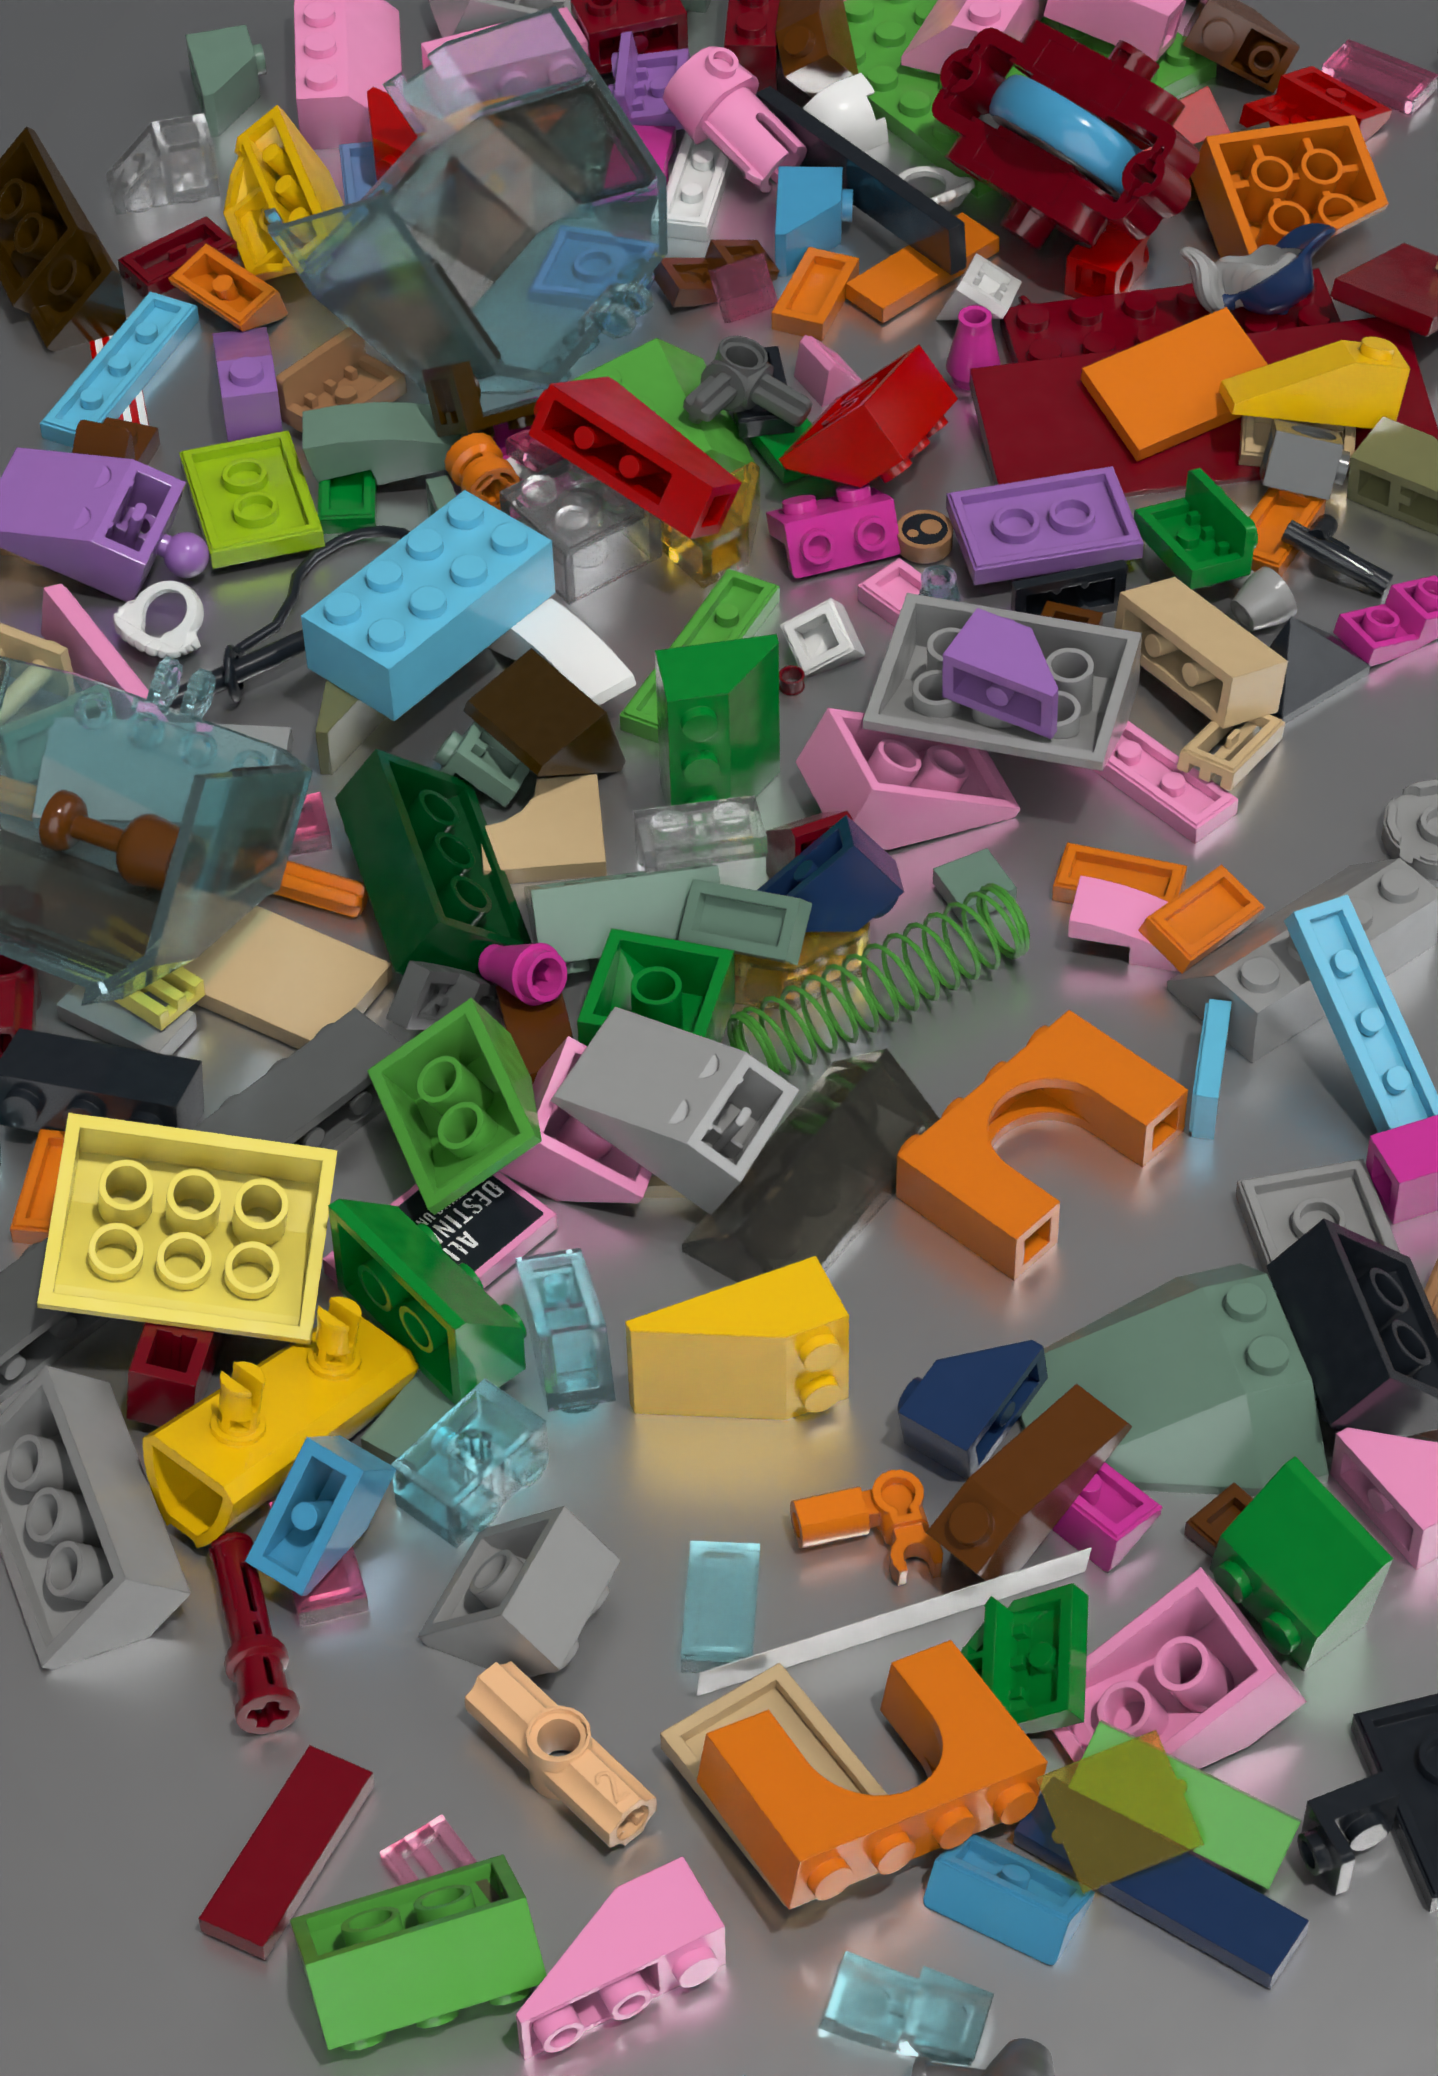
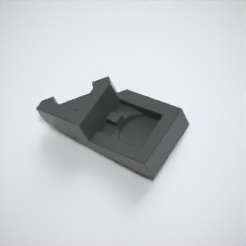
[386,961,498,1030]

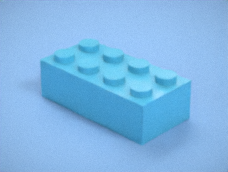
[301,490,556,721]

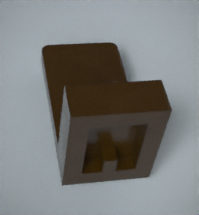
[421,360,538,438]

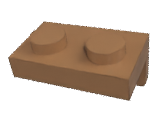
[276,324,407,433]

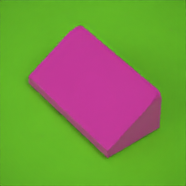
[1052,1462,1163,1572]

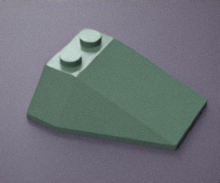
[1019,1263,1329,1497]

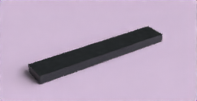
[756,86,967,275]

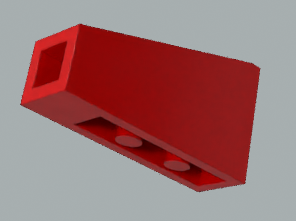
[528,376,742,539]

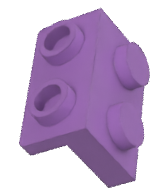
[608,31,691,130]

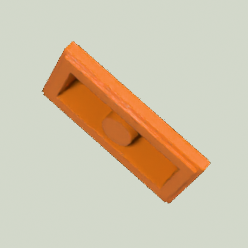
[168,244,288,332]

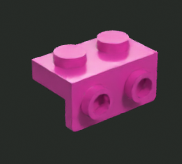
[766,483,901,578]

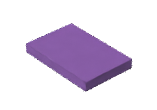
[946,466,1144,586]

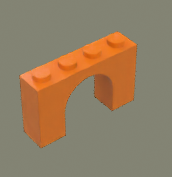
[895,1010,1188,1281]
[697,1640,1048,1910]

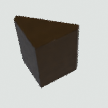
[463,648,626,776]

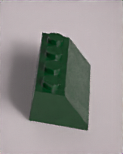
[335,749,532,976]

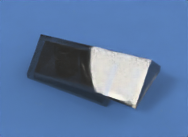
[682,1048,940,1283]

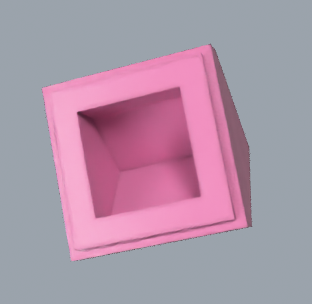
[794,335,863,407]

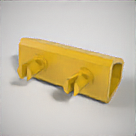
[143,1296,419,1548]

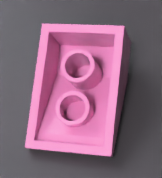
[796,708,1020,850]
[1052,1567,1307,1769]

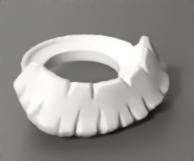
[898,166,975,211]
[113,581,204,659]

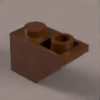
[1183,0,1300,93]

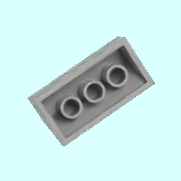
[1167,858,1438,1063]
[0,1365,191,1670]

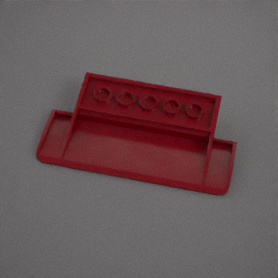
[969,268,1438,498]

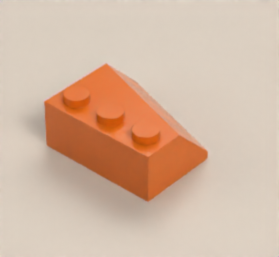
[1191,115,1388,258]

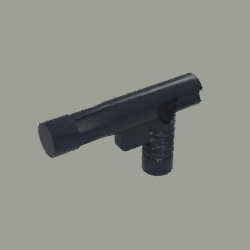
[1281,514,1394,595]

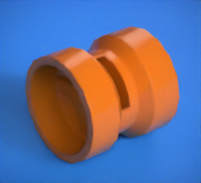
[444,433,520,510]

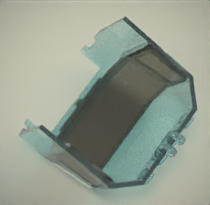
[264,6,668,395]
[0,656,313,1006]

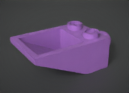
[0,447,210,602]

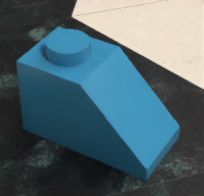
[775,166,853,277]
[245,1435,397,1596]

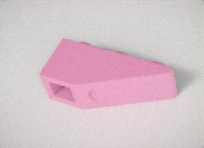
[516,1856,726,2060]

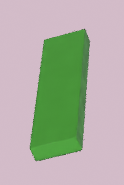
[619,569,780,743]

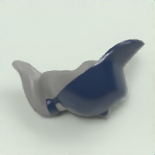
[1179,223,1336,316]

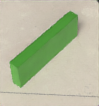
[1068,1720,1302,1890]

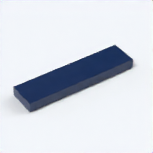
[1014,1777,1309,1989]

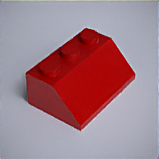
[779,344,958,488]

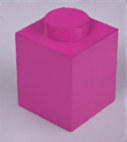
[1366,1115,1438,1225]

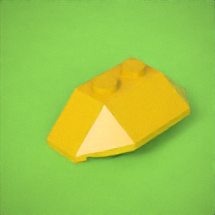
[223,105,357,281]

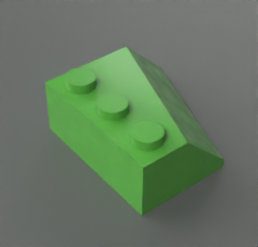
[571,338,758,486]

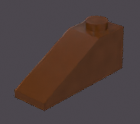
[775,0,859,98]
[926,1384,1132,1581]

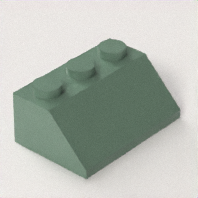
[524,863,720,974]

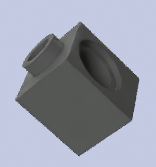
[1259,419,1350,500]

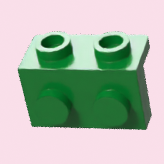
[1134,468,1258,590]

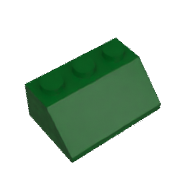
[655,634,780,831]
[328,1199,527,1412]

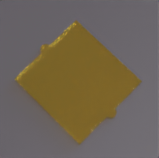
[1036,1730,1204,1894]

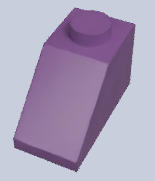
[942,608,1058,739]

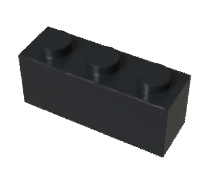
[0,1028,204,1132]

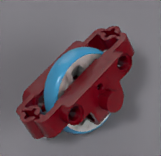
[932,19,1200,251]

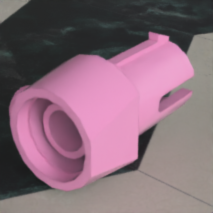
[663,46,807,193]

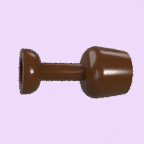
[39,789,199,893]

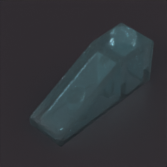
[515,1248,616,1414]

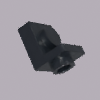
[1297,1770,1400,1896]

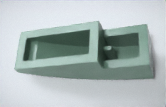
[302,402,461,485]

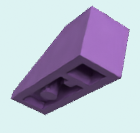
[212,327,283,442]

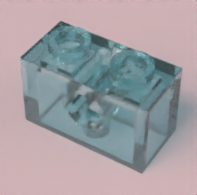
[391,1378,549,1549]

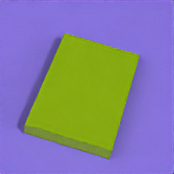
[179,431,325,569]

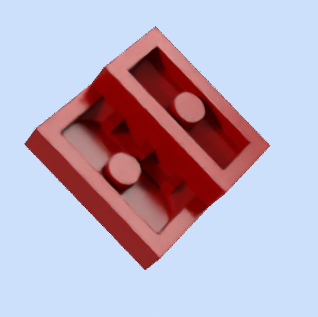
[1239,66,1392,142]

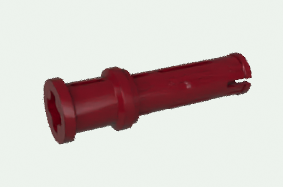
[209,1532,300,1734]

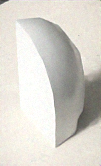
[803,73,889,152]

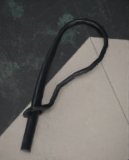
[154,525,410,716]

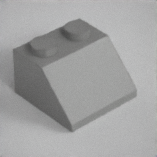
[418,1506,621,1677]

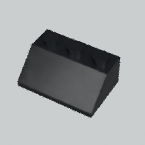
[1266,1219,1438,1437]

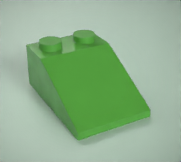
[367,997,542,1215]

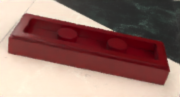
[198,1745,375,1960]

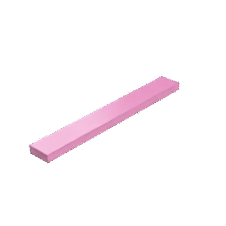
[858,558,1238,844]

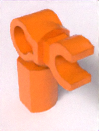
[790,1470,944,1586]

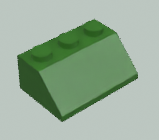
[289,1854,547,2051]

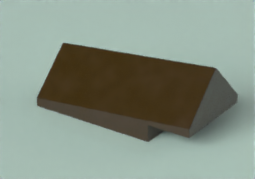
[0,126,126,352]

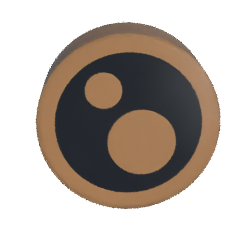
[897,510,953,564]

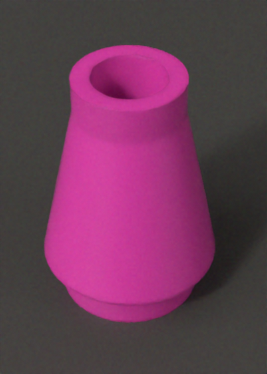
[946,305,1001,391]
[478,943,567,1006]

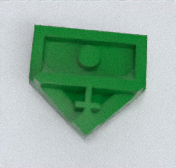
[961,1583,1089,1734]

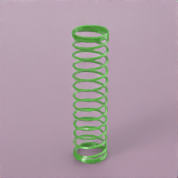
[727,883,1030,1076]

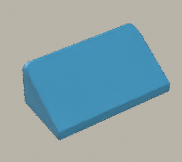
[923,1834,1095,1965]

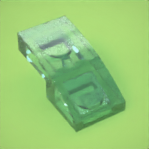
[818,1951,994,2066]

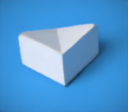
[780,598,865,678]

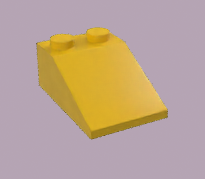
[625,1256,849,1420]

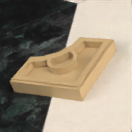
[481,774,607,884]

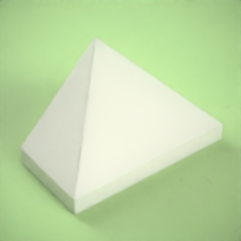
[936,253,1022,320]

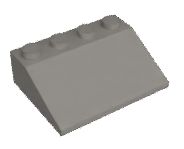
[863,593,1142,771]

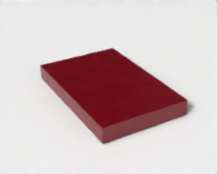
[1330,243,1438,337]

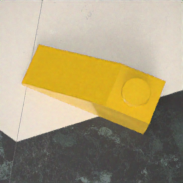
[1219,337,1410,429]

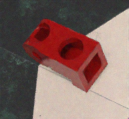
[1064,225,1150,299]

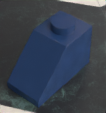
[757,815,904,932]
[897,1340,1048,1479]

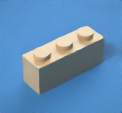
[1114,577,1288,729]

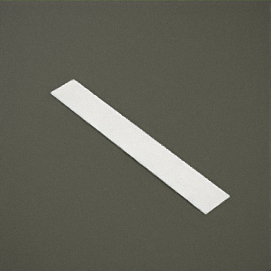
[697,1548,1092,1696]

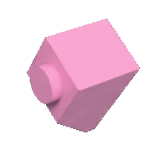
[1330,1427,1438,1570]

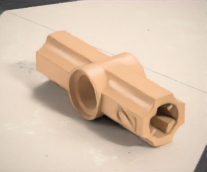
[465,1661,657,1848]

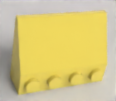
[37,1113,338,1345]

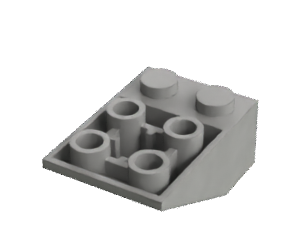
[550,1007,799,1215]

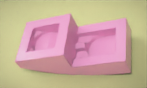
[1068,875,1179,972]

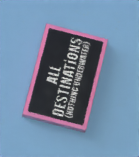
[323,1171,557,1289]

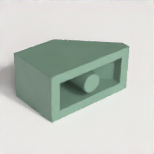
[185,25,267,138]

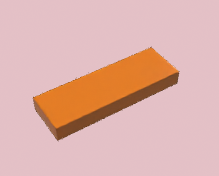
[846,212,1000,323]

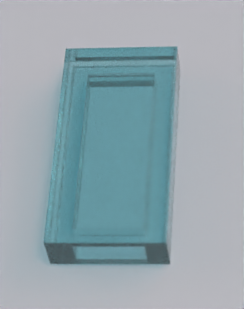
[681,1541,761,1674]

